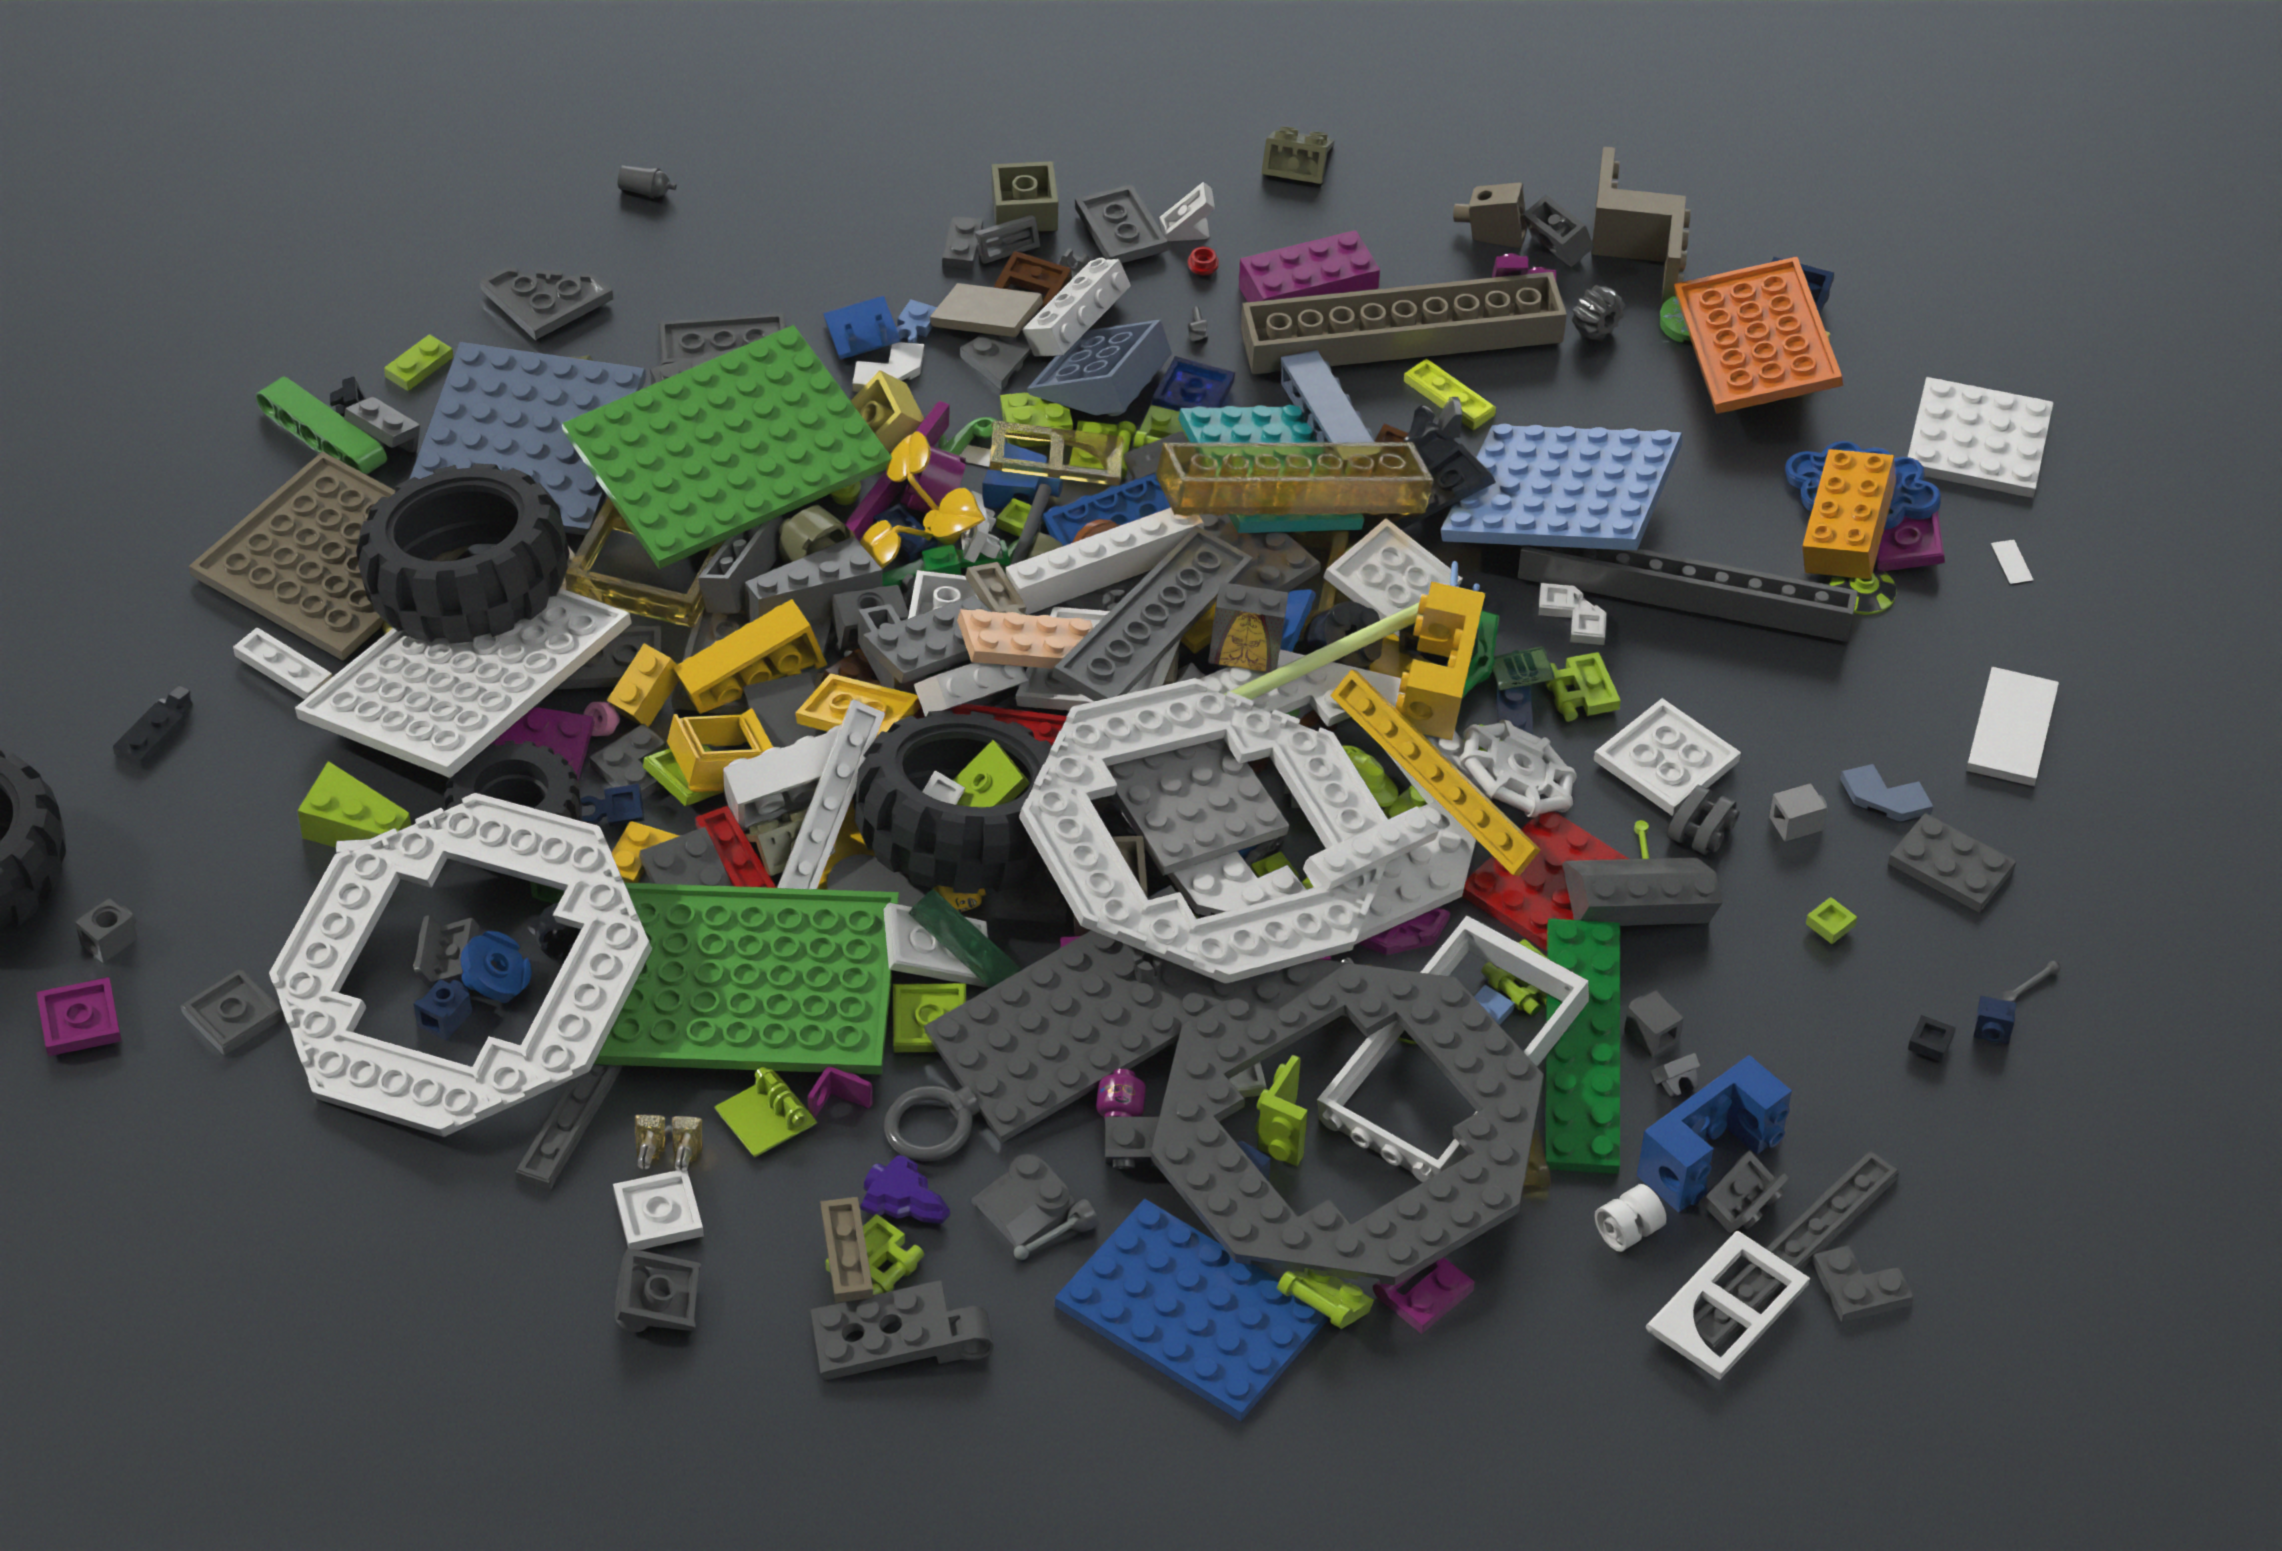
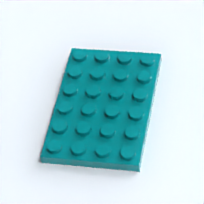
[1178,405,1364,533]

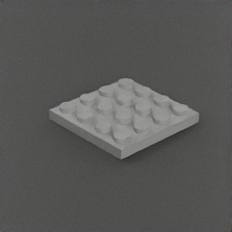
[1107,738,1289,875]

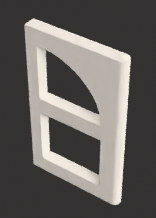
[1646,1231,1810,1380]

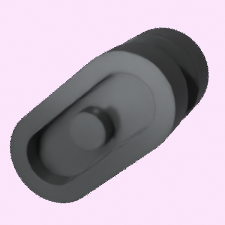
[1667,784,1740,855]

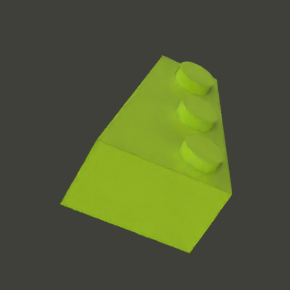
[297,761,411,848]

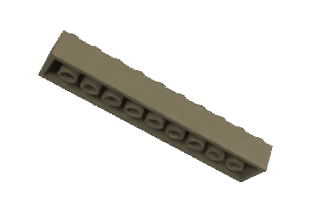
[1241,272,1567,374]

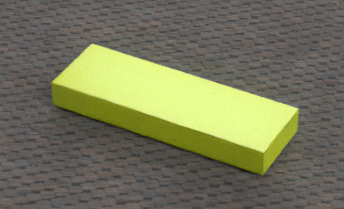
[1404,358,1496,430]

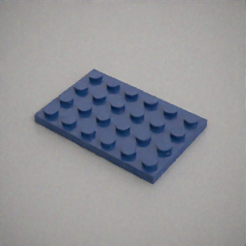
[1055,1199,1329,1421]

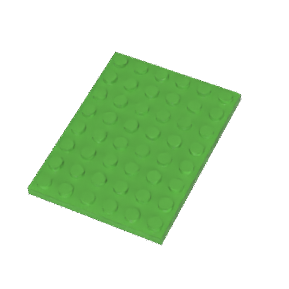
[562,325,892,569]
[594,883,899,1074]

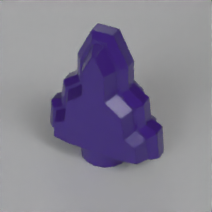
[860,1155,950,1224]

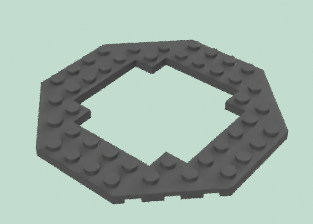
[1151,959,1544,1285]

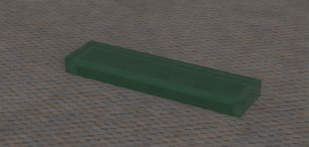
[908,889,1022,988]

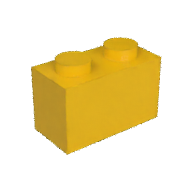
[607,643,679,727]

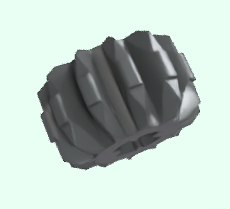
[1572,285,1625,341]

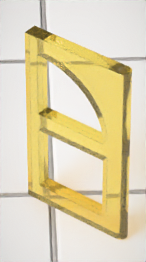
[989,420,1124,486]

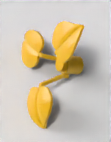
[859,431,985,568]

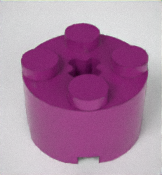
[900,445,966,514]

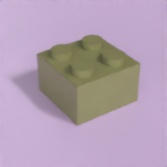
[991,161,1059,233]

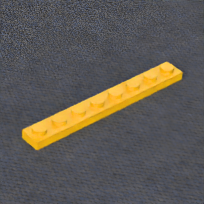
[1330,669,1541,877]

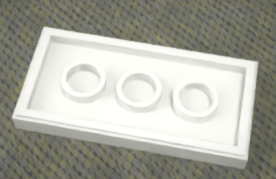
[1966,667,2059,786]

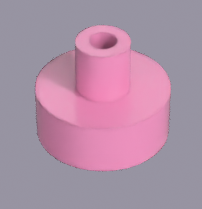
[583,702,620,736]

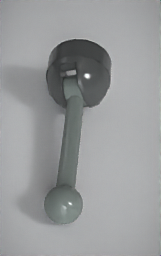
[1014,1199,1099,1260]

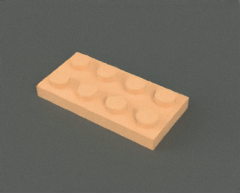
[957,609,1093,669]

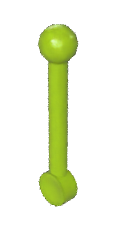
[1634,820,1649,859]

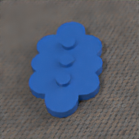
[1785,441,1941,530]

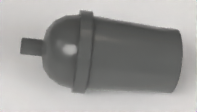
[617,165,677,199]

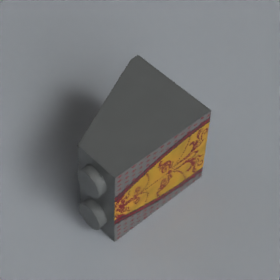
[1208,582,1289,672]

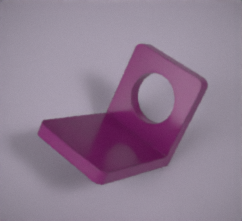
[808,1067,873,1119]

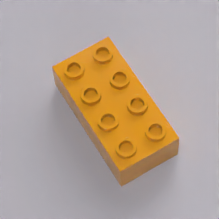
[1802,449,1896,579]

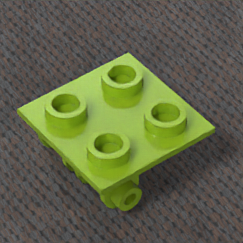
[715,1067,817,1158]

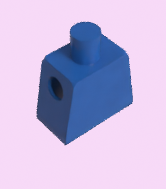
[982,441,1063,509]

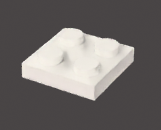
[613,1169,704,1250]

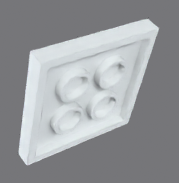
[1323,519,1463,637]
[1594,698,1741,816]

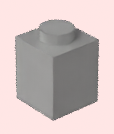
[1769,783,1828,841]

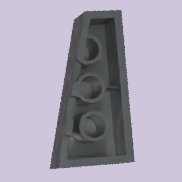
[745,536,882,622]

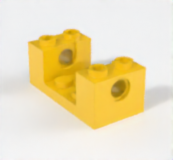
[1395,581,1485,740]

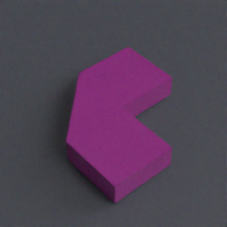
[1358,907,1450,955]

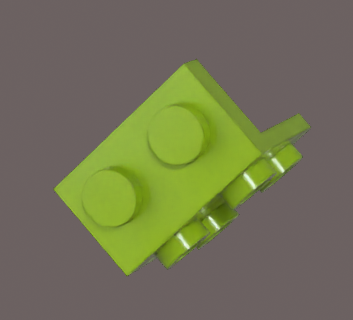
[1255,1055,1308,1166]

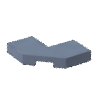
[1840,764,1933,822]

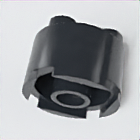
[1304,601,1383,669]

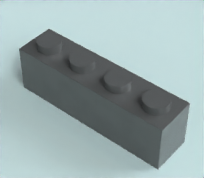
[698,515,783,615]

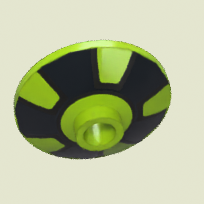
[1830,567,1897,615]

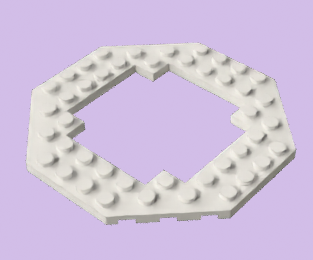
[1122,649,1487,944]
[1019,678,1388,984]
[269,793,652,1137]

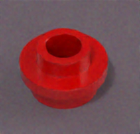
[1188,247,1219,275]

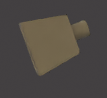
[1453,183,1527,248]

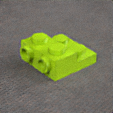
[1000,392,1073,448]

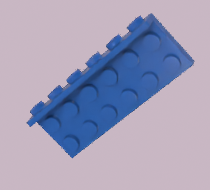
[1040,456,1221,546]

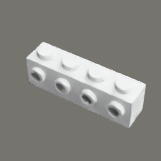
[1022,258,1131,356]

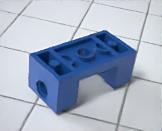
[1637,1055,1792,1212]

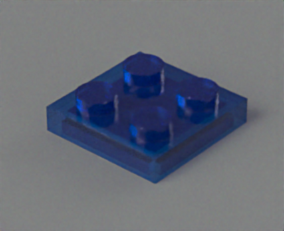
[1152,356,1235,412]

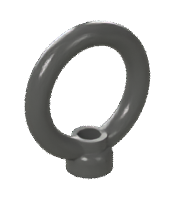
[884,1086,980,1161]

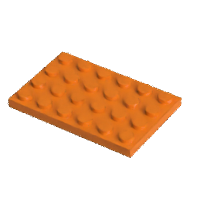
[1674,257,1843,414]

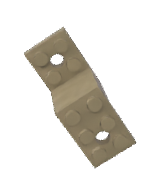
[1591,147,1691,304]

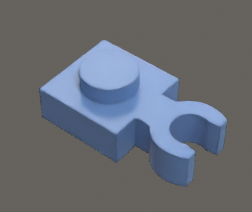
[896,299,937,344]

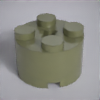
[779,505,856,564]

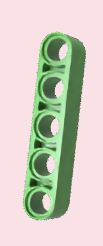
[256,376,387,475]

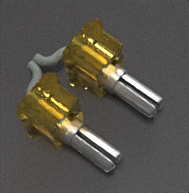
[635,1114,702,1171]

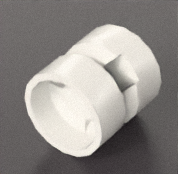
[1595,1184,1667,1252]

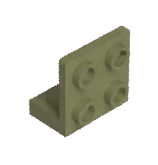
[1261,126,1335,184]
[745,808,836,876]

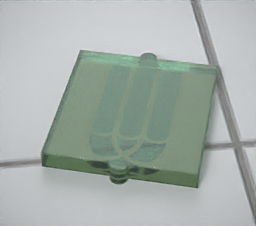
[1492,646,1555,690]

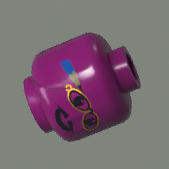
[1096,1069,1146,1121]

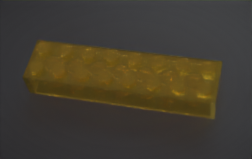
[1156,442,1434,516]

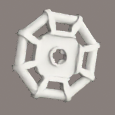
[1459,719,1577,818]

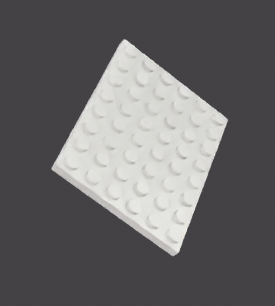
[295,588,632,778]

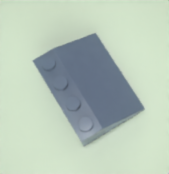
[1027,320,1172,416]

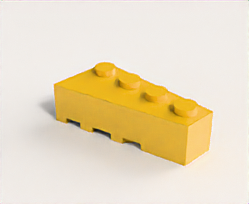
[673,599,827,714]

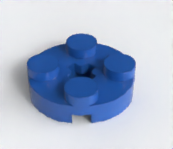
[461,931,532,1003]

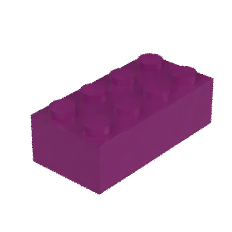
[1239,230,1380,302]

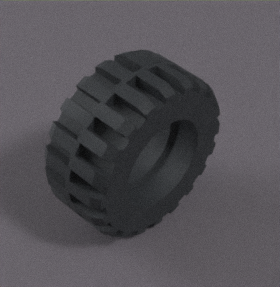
[444,740,583,872]

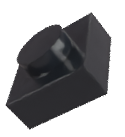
[1908,1015,1956,1062]

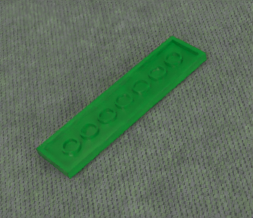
[1544,918,1620,1174]

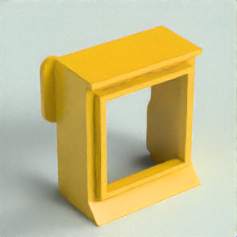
[667,708,773,792]

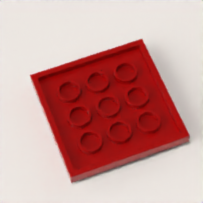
[1462,811,1629,952]

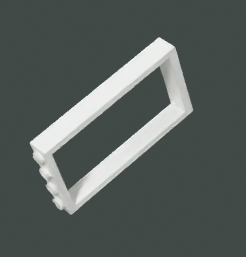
[1317,916,1589,1182]

